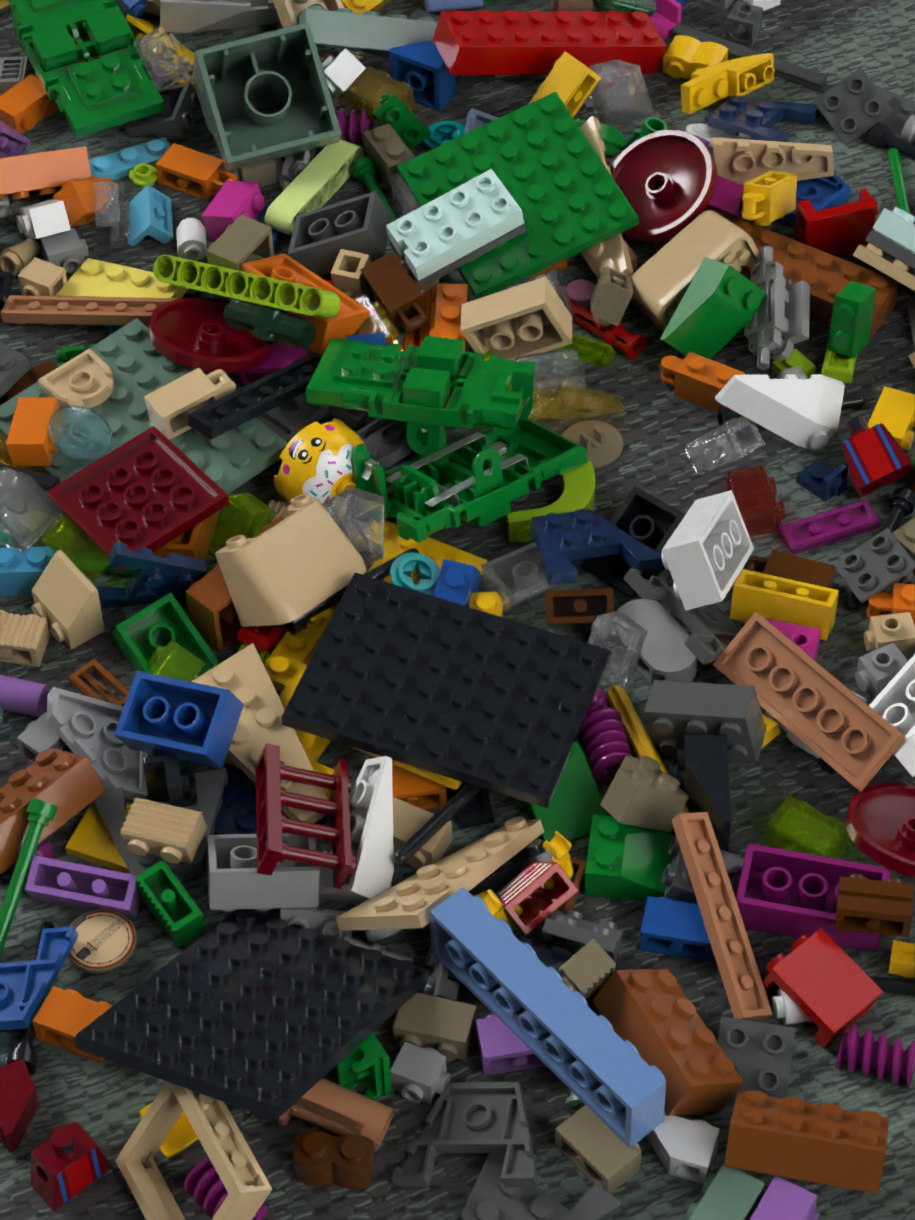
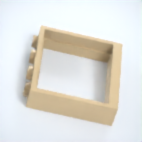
[115,1081,272,1220]

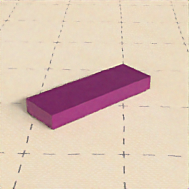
[778,499,881,555]

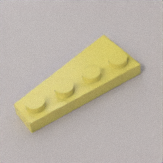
[55,258,189,298]

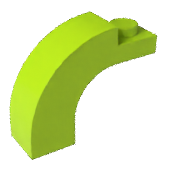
[507,461,595,543]

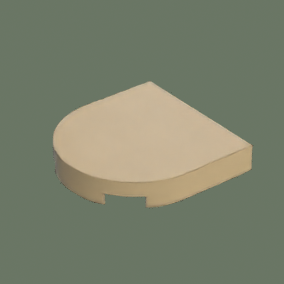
[38,348,114,411]

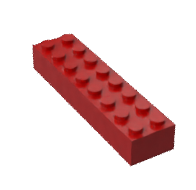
[433,10,667,75]

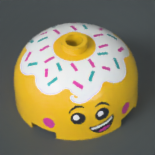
[274,418,367,514]

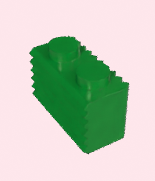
[827,281,876,357]
[135,860,207,948]

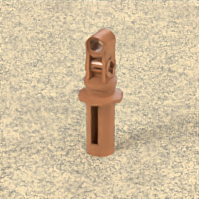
[278,1078,394,1151]

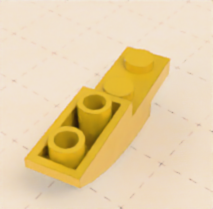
[681,53,775,114]

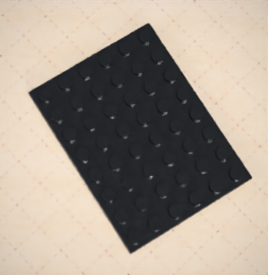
[281,573,611,809]
[75,909,429,1121]

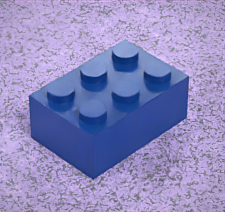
[114,671,244,769]

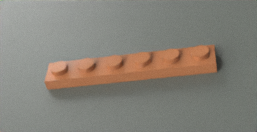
[1,295,182,326]
[671,812,773,1021]

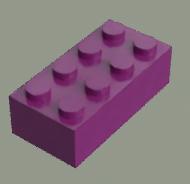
[736,843,891,952]

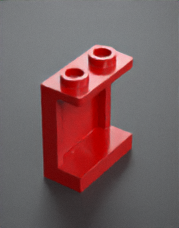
[794,188,879,257]
[763,928,883,1049]

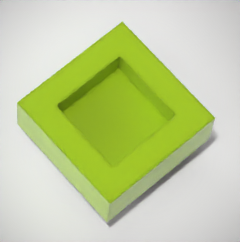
[772,349,816,377]

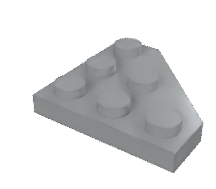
[47,687,148,801]

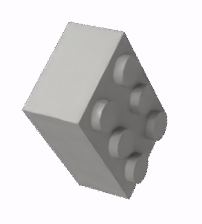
[207,833,320,912]

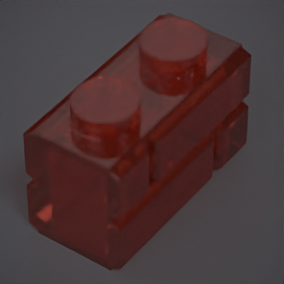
[726,465,785,537]

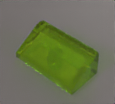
[552,333,616,368]

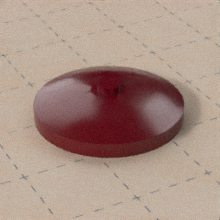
[610,130,717,242]
[148,297,274,372]
[845,783,915,878]

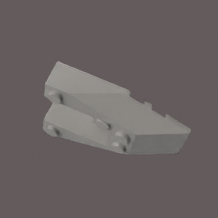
[160,0,280,35]

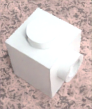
[321,48,366,98]

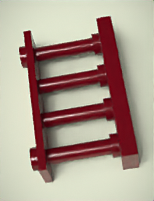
[255,743,356,889]

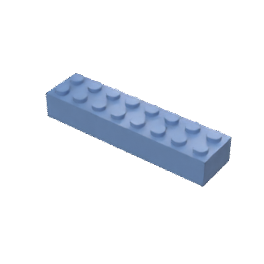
[429,887,666,1148]

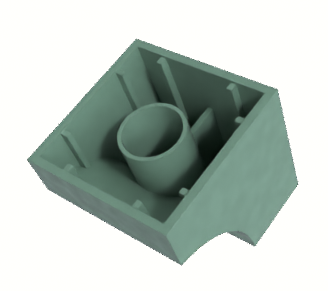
[192,22,342,172]

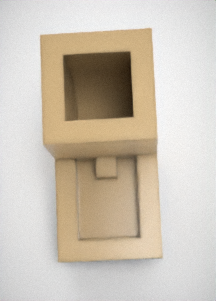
[330,249,371,306]

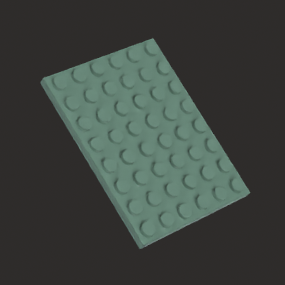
[0,318,288,495]

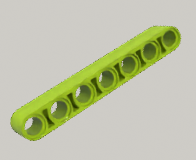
[153,255,341,319]

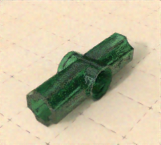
[223,299,316,349]

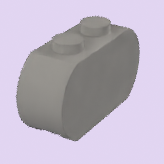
[613,599,698,687]

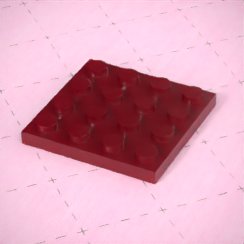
[46,426,230,573]

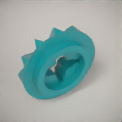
[424,121,465,150]
[389,552,441,596]

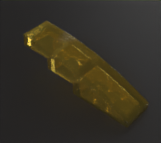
[529,381,624,419]

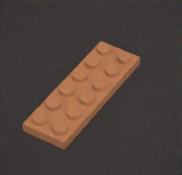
[713,612,906,792]

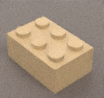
[460,276,572,361]

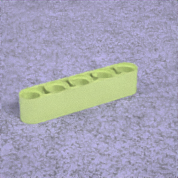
[264,139,364,236]

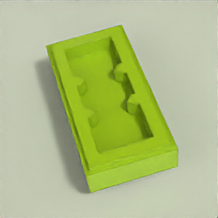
[821,343,857,383]

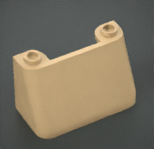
[630,210,761,332]
[215,494,367,627]

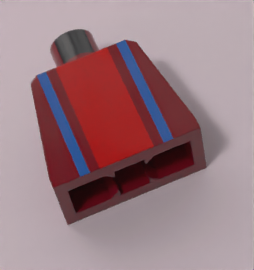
[841,416,915,498]
[31,1122,112,1211]

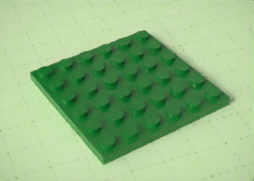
[397,92,639,299]

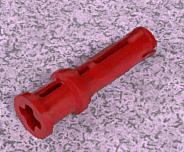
[564,299,646,360]

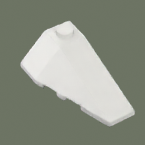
[715,374,845,451]
[319,756,394,906]

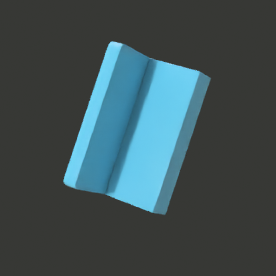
[126,185,174,246]

